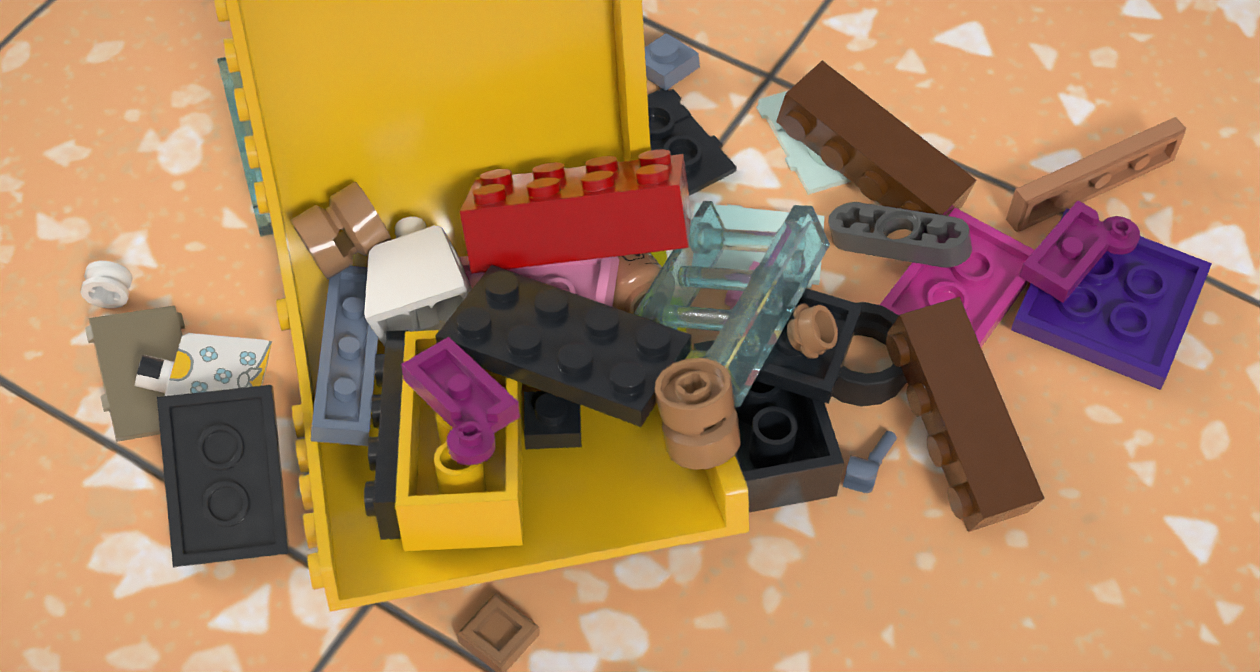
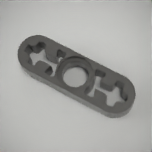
[828,202,972,268]

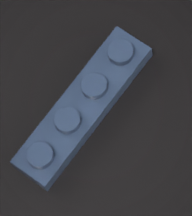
[311,266,378,446]

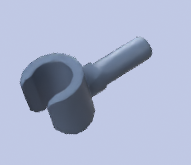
[843,431,897,493]

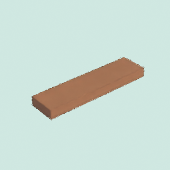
[1006,117,1187,232]

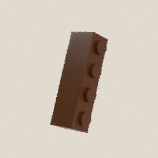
[776,60,977,216]
[886,297,1045,532]

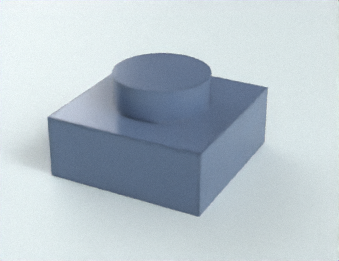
[645,33,700,91]

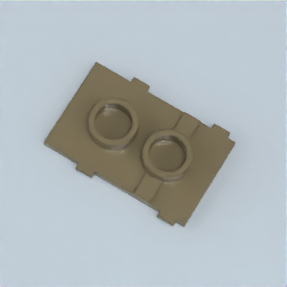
[85,305,185,442]

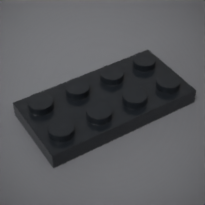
[435,265,692,427]

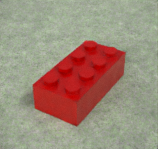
[460,149,692,274]

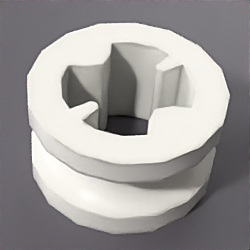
[80,261,133,309]

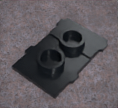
[648,88,737,196]

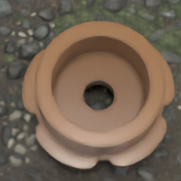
[787,304,838,359]

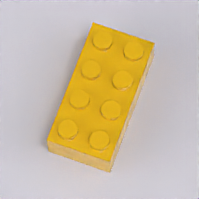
[395,330,523,552]

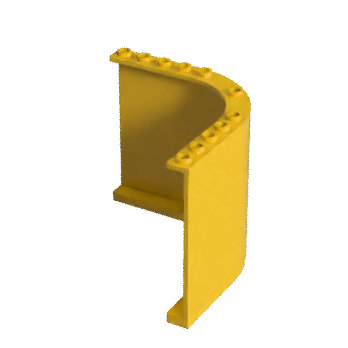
[214,0,749,612]

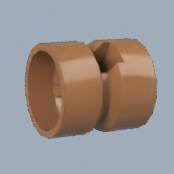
[290,182,392,280]
[655,358,740,470]

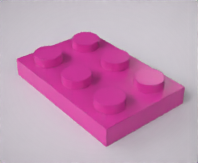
[880,208,1034,347]

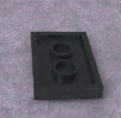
[157,385,290,567]

